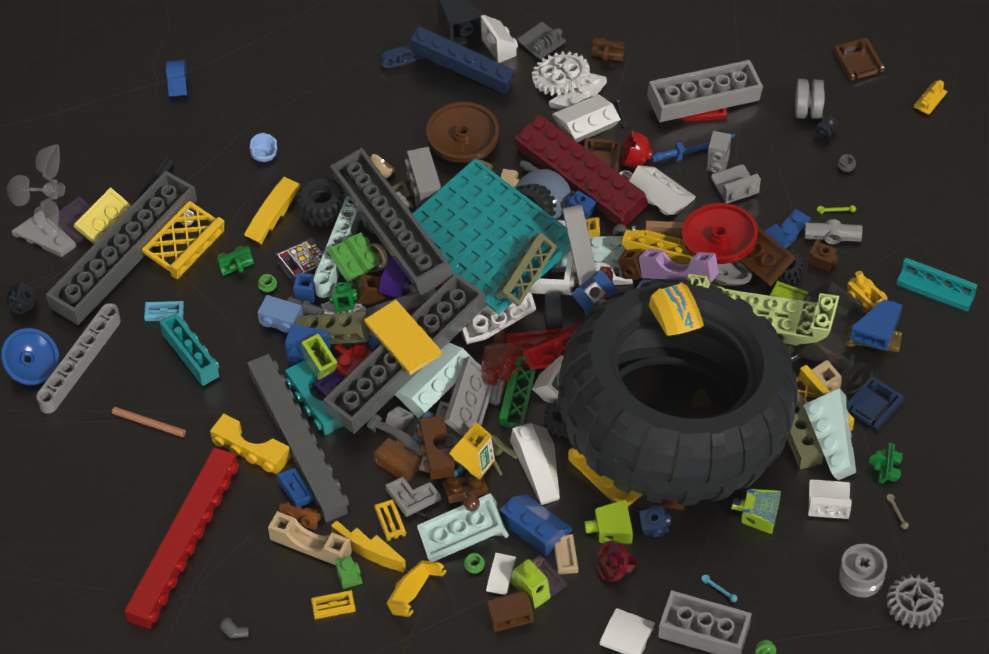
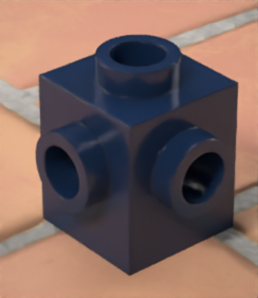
[639,506,671,537]

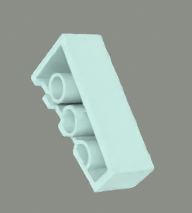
[804,388,856,481]

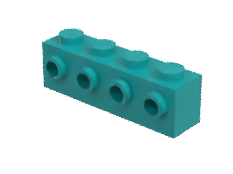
[160,313,219,386]

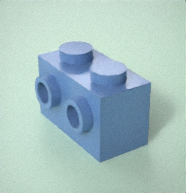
[257,295,303,333]

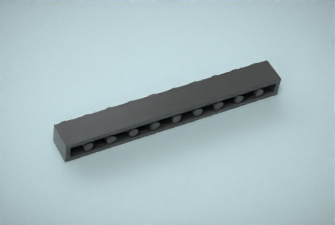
[247,354,349,523]

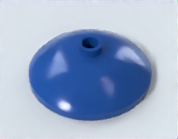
[1,328,59,385]

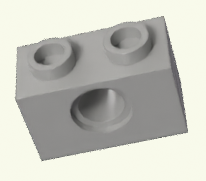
[707,131,731,173]

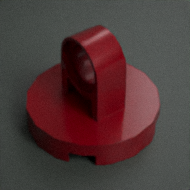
[597,540,637,582]

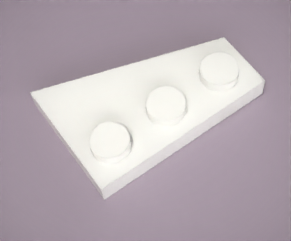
[549,73,607,110]

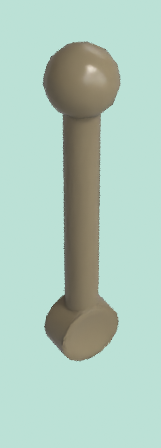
[886,494,909,529]

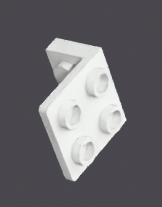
[808,480,851,519]

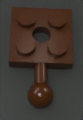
[442,473,489,512]

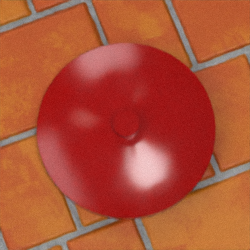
[682,203,758,264]

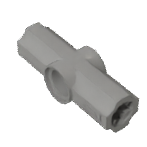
[804,219,862,244]

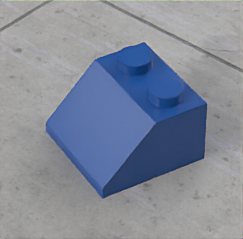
[285,324,332,366]

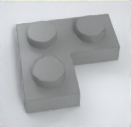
[386,477,441,517]

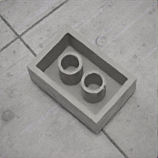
[405,147,441,210]

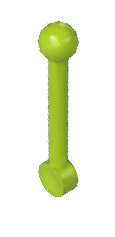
[817,205,856,214]

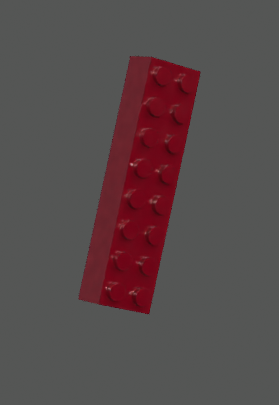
[514,114,648,227]

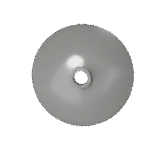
[713,260,752,286]

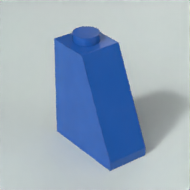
[850,300,902,351]

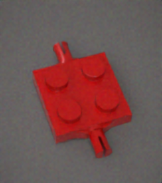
[335,342,373,378]

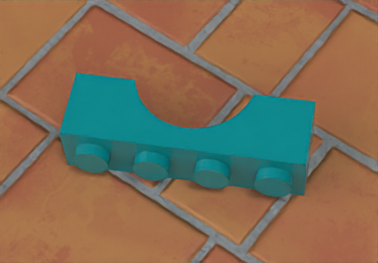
[285,360,343,436]

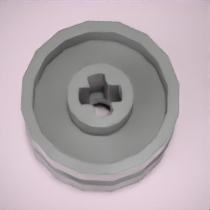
[795,79,825,119]
[839,544,887,597]

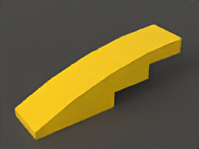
[244,177,300,245]
[331,521,406,572]

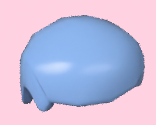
[250,133,277,162]

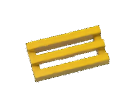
[374,499,406,541]
[311,590,355,619]

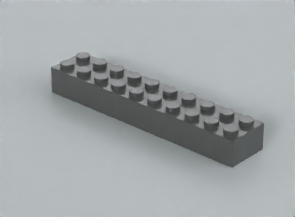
[330,148,453,296]
[46,171,197,325]
[323,273,486,434]

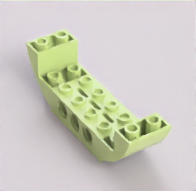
[687,274,839,346]

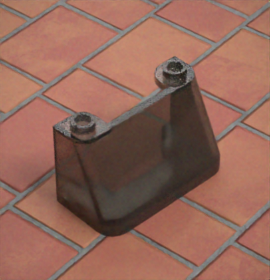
[794,281,864,370]

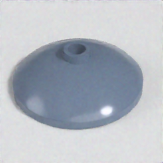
[517,169,571,219]

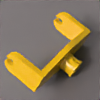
[387,560,446,617]

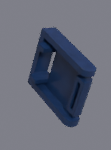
[846,376,904,431]

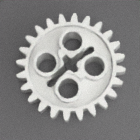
[532,52,590,96]

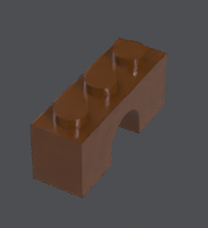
[416,415,455,480]

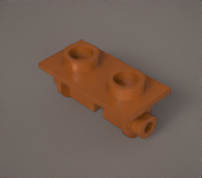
[279,502,322,530]

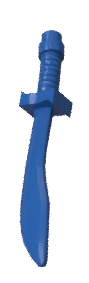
[651,134,735,162]

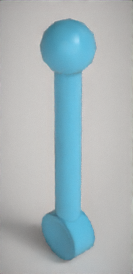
[702,575,737,602]

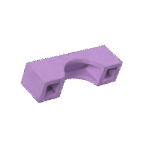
[639,249,719,282]

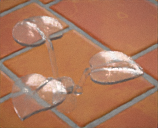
[7,145,65,233]

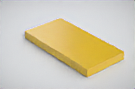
[364,300,442,375]

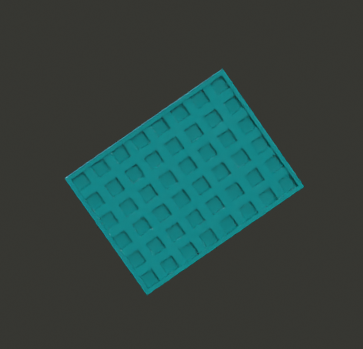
[412,158,571,315]

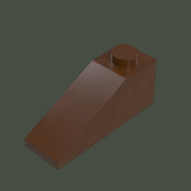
[352,274,412,305]

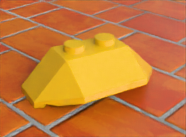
[622,230,693,265]

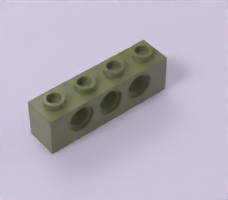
[295,311,371,344]
[787,393,824,469]

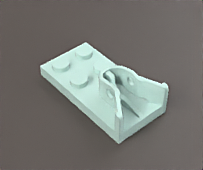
[551,236,626,272]
[417,493,509,562]

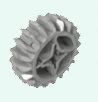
[886,574,943,629]

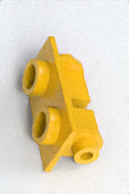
[913,80,947,115]

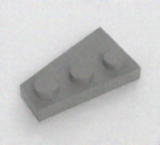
[12,211,76,257]

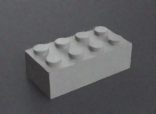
[658,590,752,654]

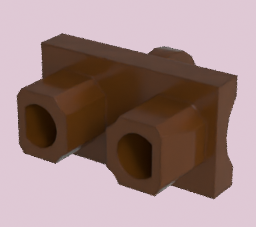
[591,37,625,62]

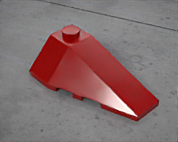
[523,322,581,369]

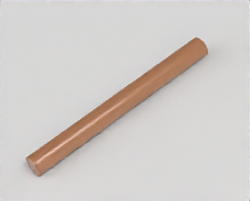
[112,407,186,437]

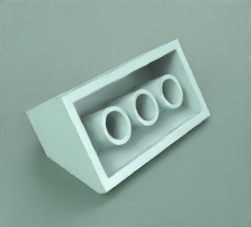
[395,343,473,419]

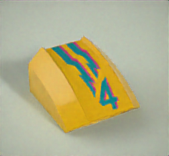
[649,282,704,336]

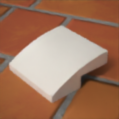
[600,608,655,654]

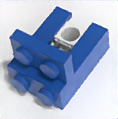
[571,269,619,314]

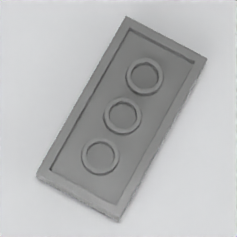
[444,356,496,436]

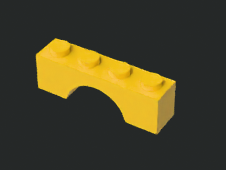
[210,414,291,474]

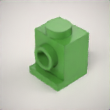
[335,556,362,589]

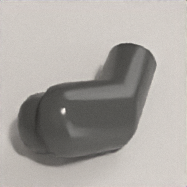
[220,618,249,638]

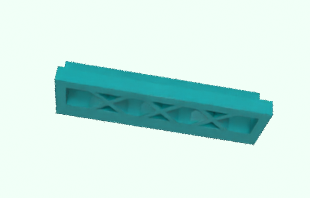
[896,258,978,312]

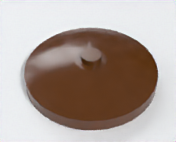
[426,102,499,163]

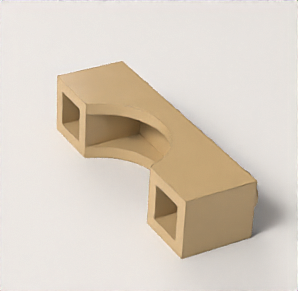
[268,511,352,565]

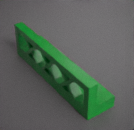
[499,348,536,428]

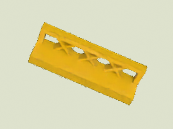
[796,365,854,431]

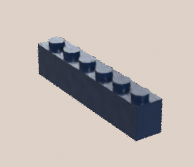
[410,26,515,94]

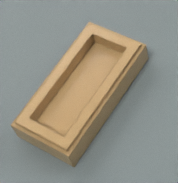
[554,534,578,575]

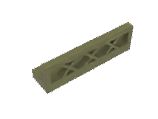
[494,232,557,306]

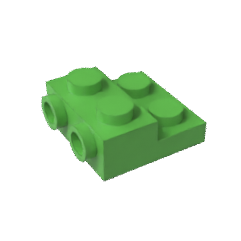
[327,233,381,282]

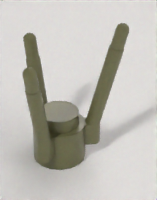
[491,435,518,476]

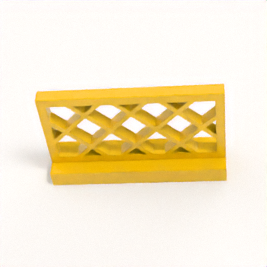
[142,201,224,280]

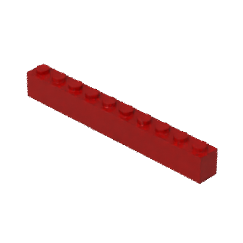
[125,447,239,629]

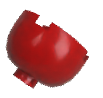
[620,130,653,168]

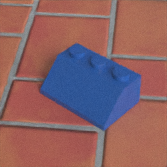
[500,494,572,557]

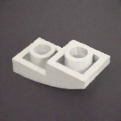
[486,553,516,596]

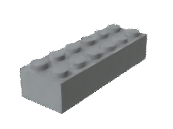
[647,60,763,122]

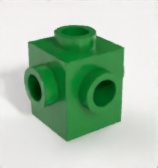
[329,282,358,312]

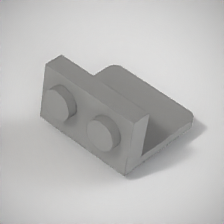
[711,165,761,203]

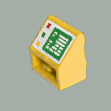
[449,422,495,480]

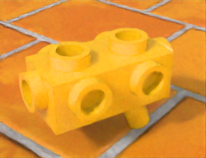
[846,271,888,314]

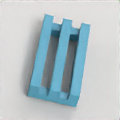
[144,301,184,321]

